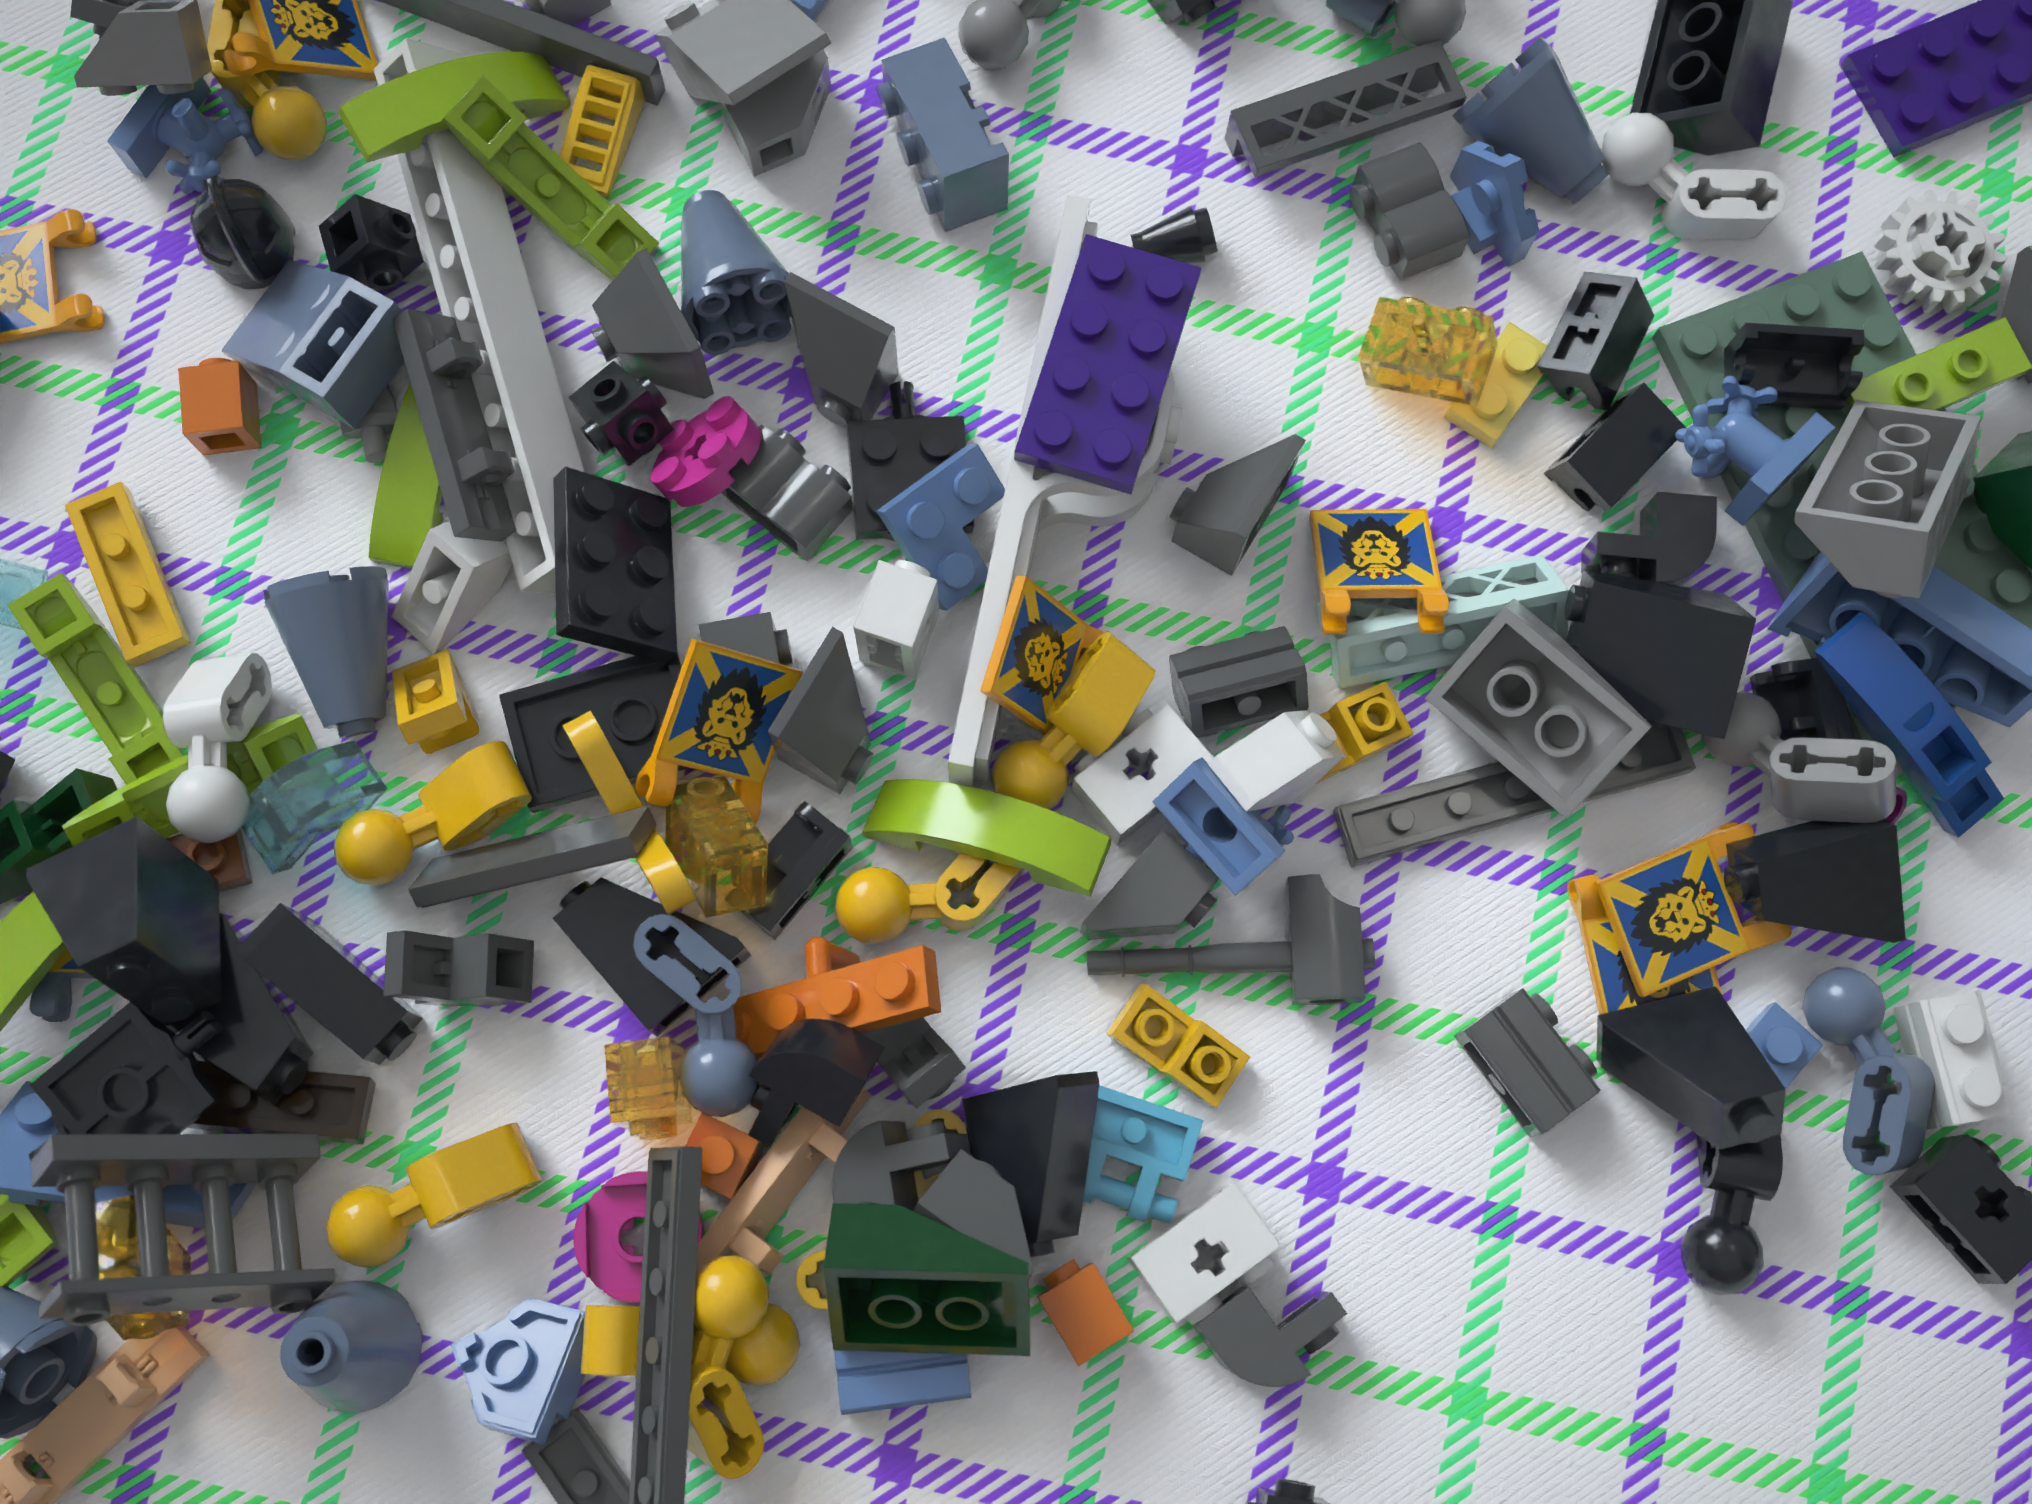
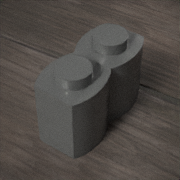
[1349,142,1470,280]
[721,425,853,561]

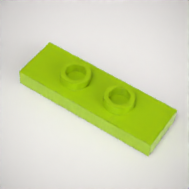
[1846,317,2032,411]

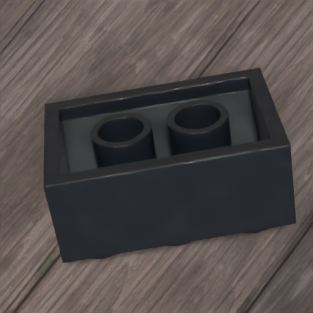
[1630,0,1793,156]

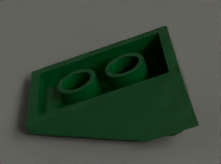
[823,1202,1031,1356]

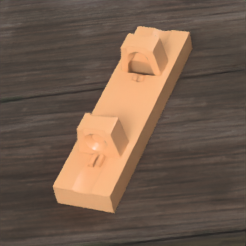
[696,1088,872,1276]
[0,1312,210,1504]

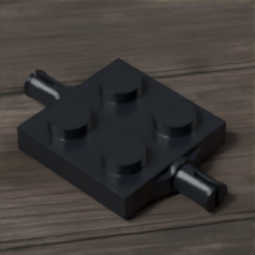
[846,381,974,561]
[29,1002,223,1161]

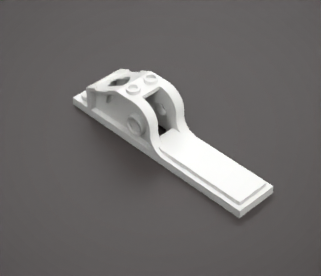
[948,194,1183,787]

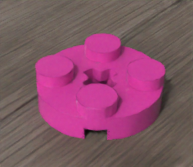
[650,396,762,507]
[573,1172,705,1302]

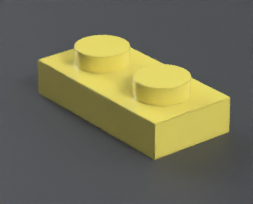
[1443,322,1547,449]

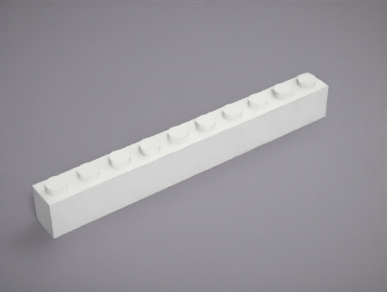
[374,38,584,593]

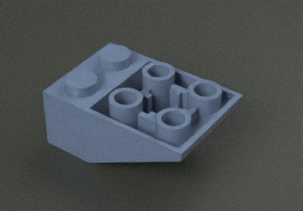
[221,259,405,430]

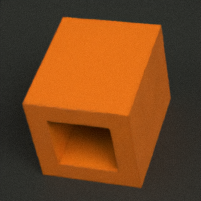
[178,358,262,456]
[685,1113,766,1199]
[1037,1259,1134,1366]

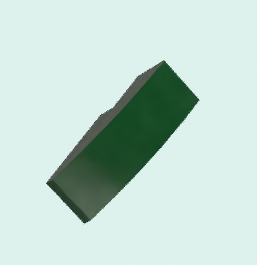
[0,768,118,905]

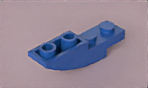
[1814,612,2004,838]

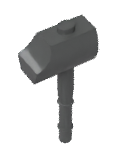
[1087,874,1375,1005]

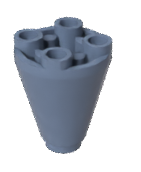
[1452,36,1609,204]
[681,190,791,355]

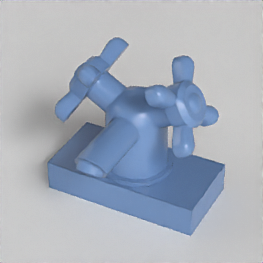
[107,77,263,194]
[1675,376,1835,526]
[1152,757,1294,896]

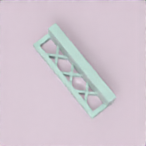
[1316,554,1569,689]

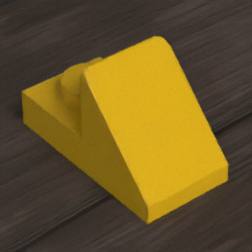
[392,649,479,754]

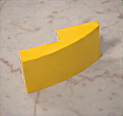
[1316,681,1414,784]
[1106,983,1251,1108]

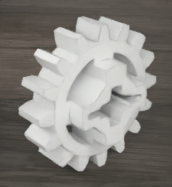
[1873,189,2007,314]

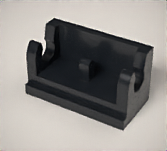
[1537,272,1655,410]
[1724,322,1865,410]
[1544,383,1687,512]
[1750,658,1854,741]
[722,801,853,940]

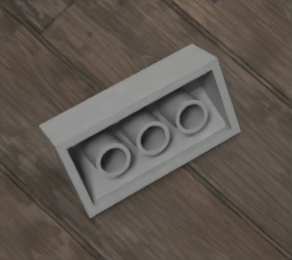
[1794,400,1981,598]

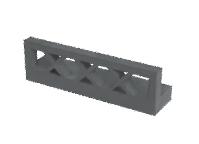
[1225,39,1467,177]

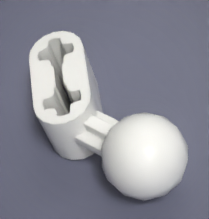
[1601,113,1788,240]
[163,653,272,843]

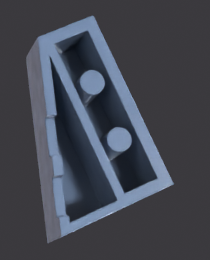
[876,37,1009,232]

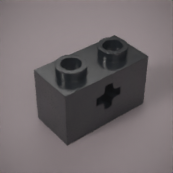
[1889,1134,2032,1284]

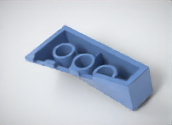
[1767,551,2032,728]

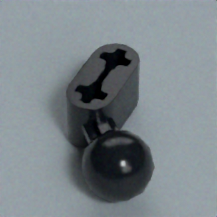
[1681,1134,1783,1295]

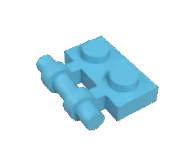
[1083,1085,1204,1224]

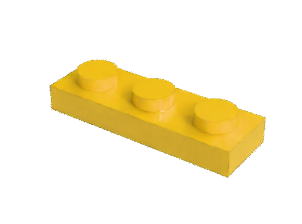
[65,481,192,667]

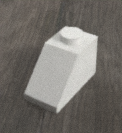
[391,521,512,654]
[1208,710,1345,812]

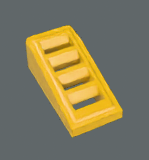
[560,65,646,198]

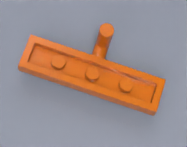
[734,937,942,1061]

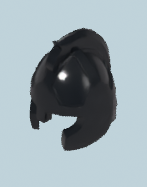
[190,175,296,289]

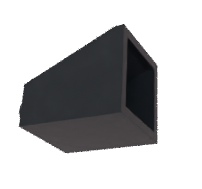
[1565,569,1756,739]
[26,816,222,1027]

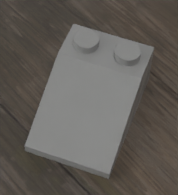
[654,0,832,105]
[1424,598,1651,819]

